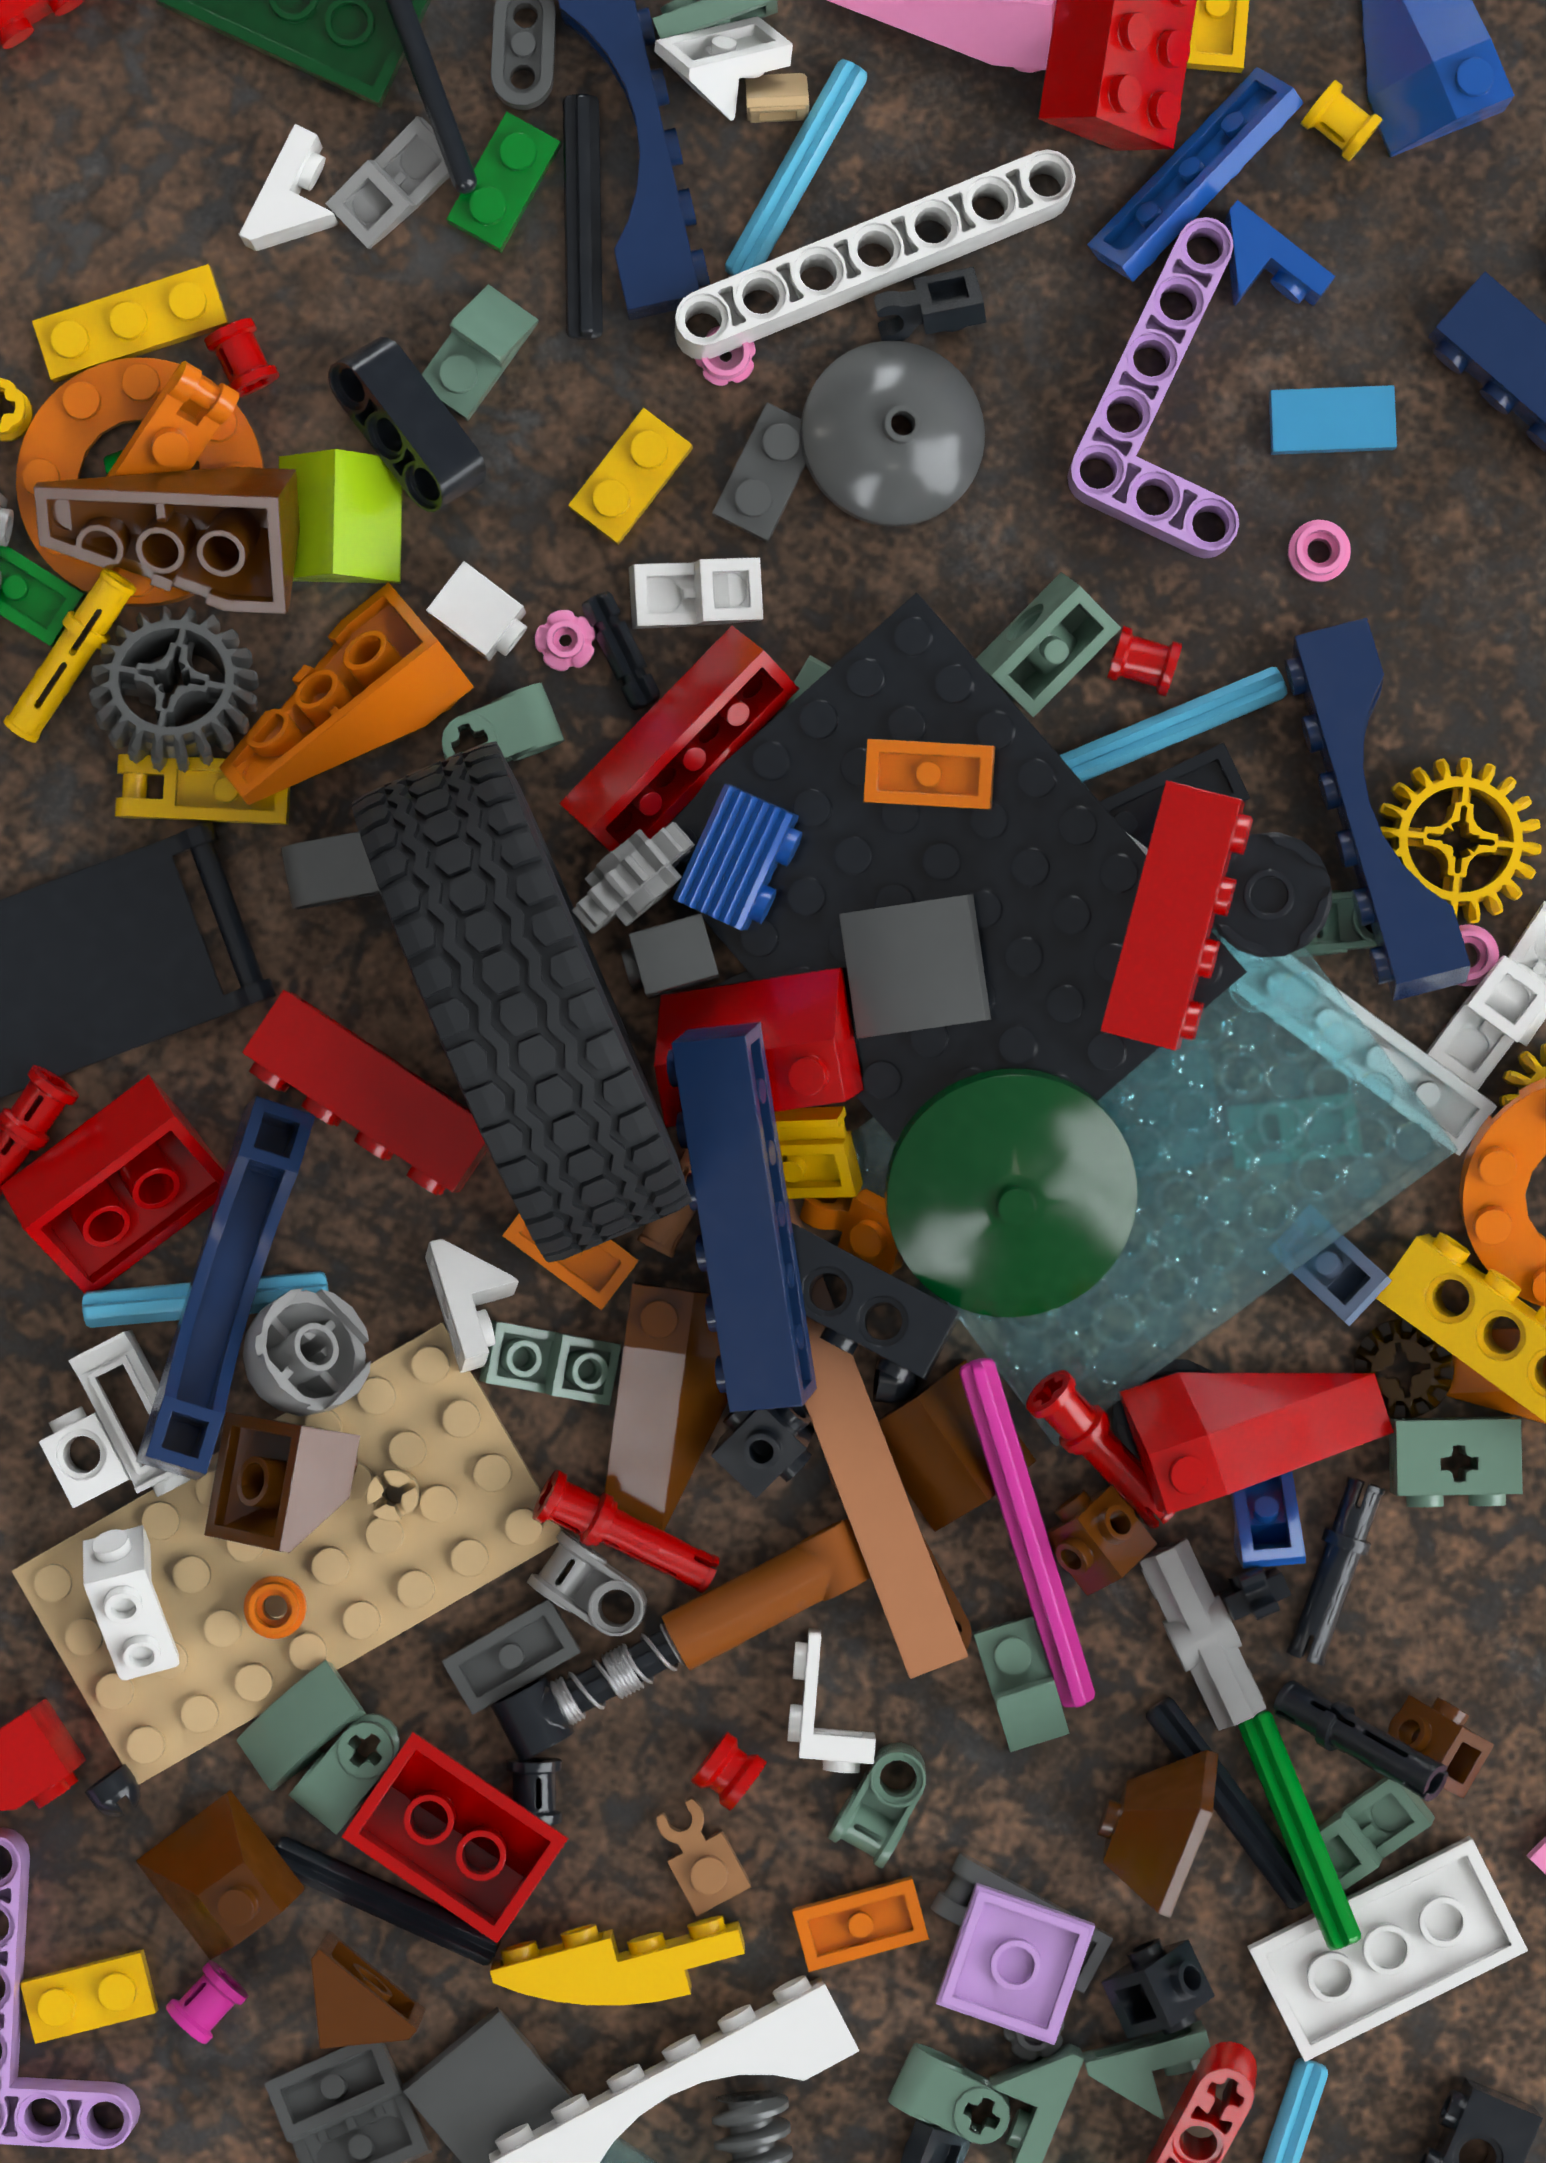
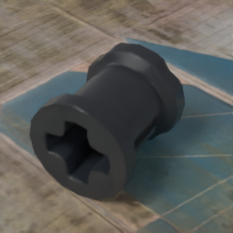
[506,1757,562,1825]

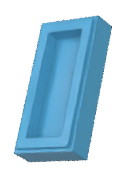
[1269,385,1397,455]

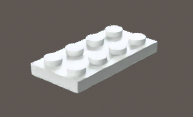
[1247,1836,1528,2062]

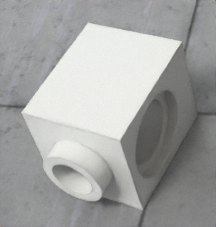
[426,561,527,661]
[39,1406,130,1508]

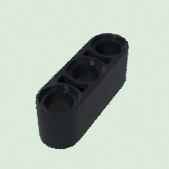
[328,337,486,512]

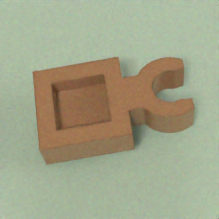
[657,1796,751,1917]

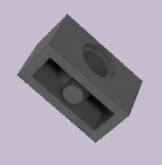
[621,913,720,999]

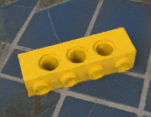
[1376,1232,1546,1422]

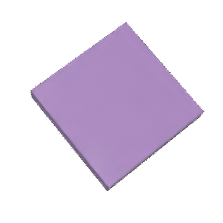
[935,1882,1095,2045]

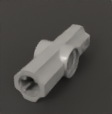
[1139,1537,1267,1731]

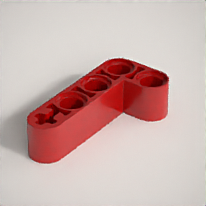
[1145,2041,1257,2163]

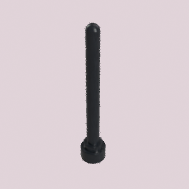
[385,0,477,194]

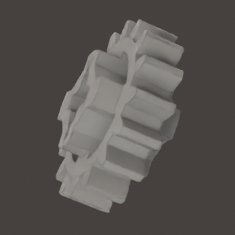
[572,822,695,934]

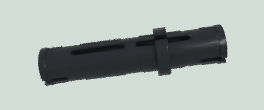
[1286,1476,1386,1666]
[1274,1680,1448,1802]

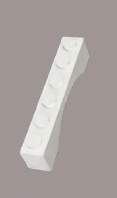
[489,1975,859,2163]

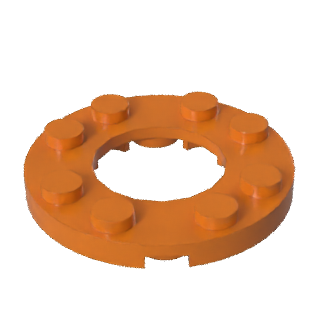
[16,358,265,607]
[1459,1077,1546,1307]

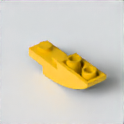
[490,1915,745,2005]

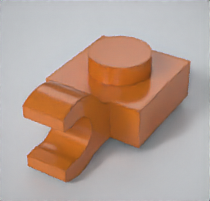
[799,1188,903,1275]

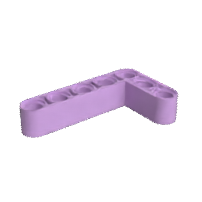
[1067,217,1239,558]
[0,1827,140,2150]

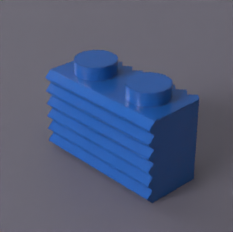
[673,784,803,930]

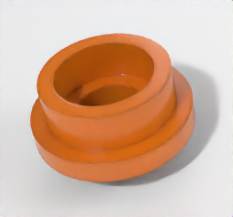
[244,1575,307,1639]

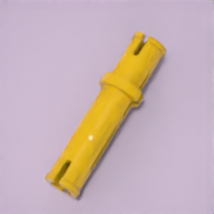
[3,568,137,743]

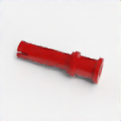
[0,1065,79,1196]
[1026,1370,1175,1528]
[532,1469,720,1593]

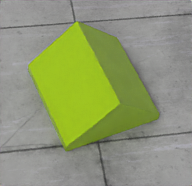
[279,449,403,584]

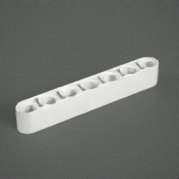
[675,149,1076,360]

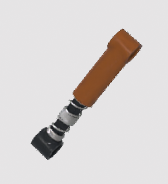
[490,1517,871,1760]

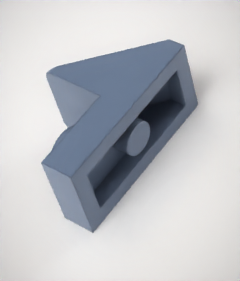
[1268,1205,1392,1326]

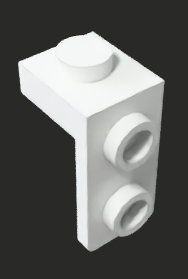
[83,1525,179,1680]
[787,1628,876,1773]

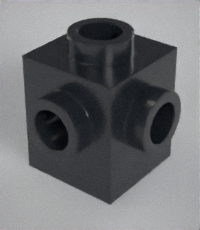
[711,1406,815,1498]
[1101,1938,1215,2039]

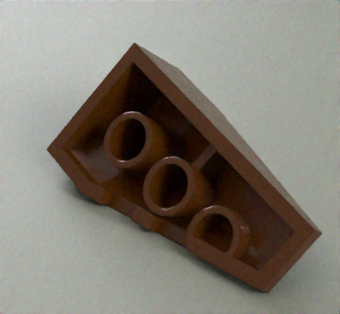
[605,1282,728,1531]

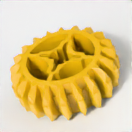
[1378,757,1542,924]

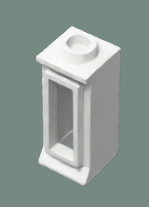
[68,1330,190,1497]

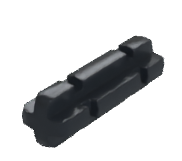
[582,591,660,710]

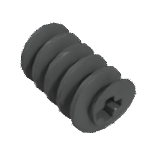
[712,2090,793,2163]

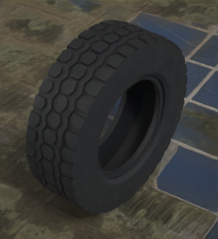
[352,741,692,1263]

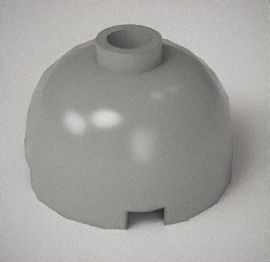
[243,1288,371,1416]

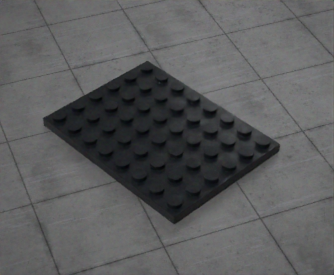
[665,592,1247,1142]

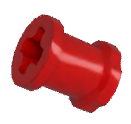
[204,318,280,398]
[1106,626,1182,697]

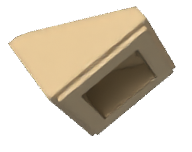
[745,73,809,123]

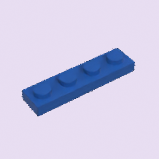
[1087,67,1304,282]

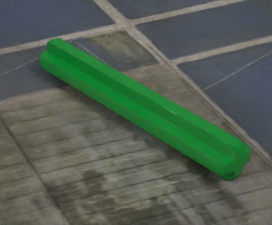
[1238,1711,1361,1950]

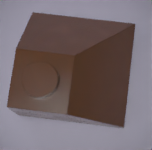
[204,1412,361,1553]
[1097,1750,1218,1918]
[136,1789,305,1960]

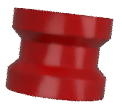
[690,1731,767,1811]

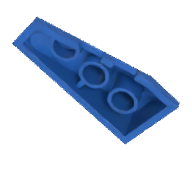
[1362,0,1515,157]

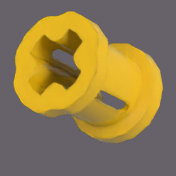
[1300,80,1383,162]
[0,378,34,442]

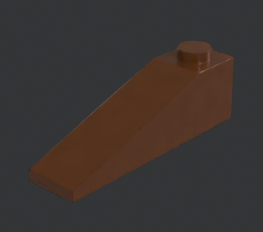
[34,467,300,614]

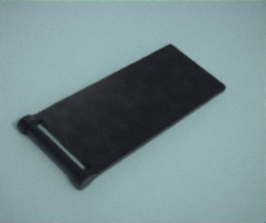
[0,822,277,1099]

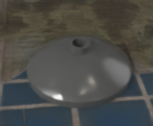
[800,341,985,527]

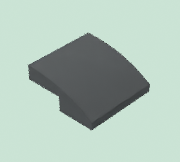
[839,894,991,1039]
[402,2006,575,2163]
[264,2043,433,2163]

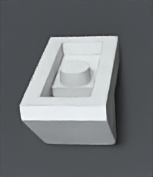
[654,16,793,121]
[239,124,338,251]
[425,1239,519,1373]

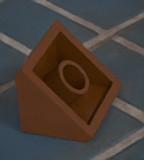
[878,1359,1036,1532]
[311,1931,426,2049]

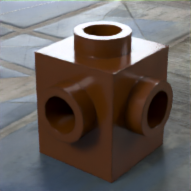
[1047,1485,1157,1596]
[1387,1695,1494,1799]

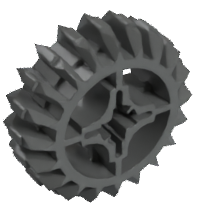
[89,606,259,773]

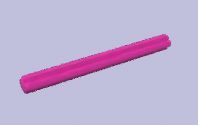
[959,1358,1095,1708]

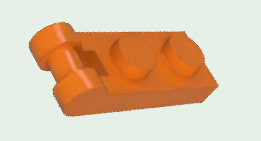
[106,361,239,477]

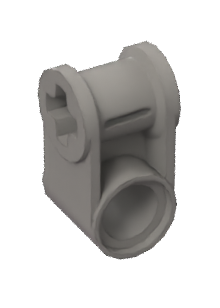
[526,1530,648,1636]

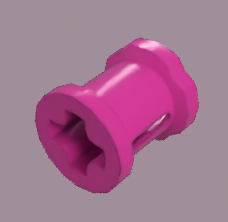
[166,1960,249,2044]

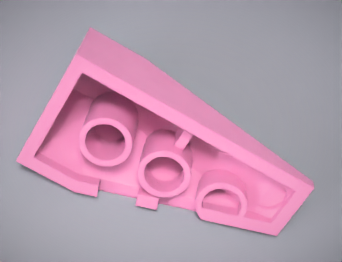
[827,0,1057,73]

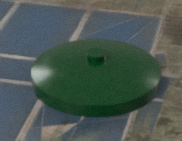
[884,1069,1138,1318]

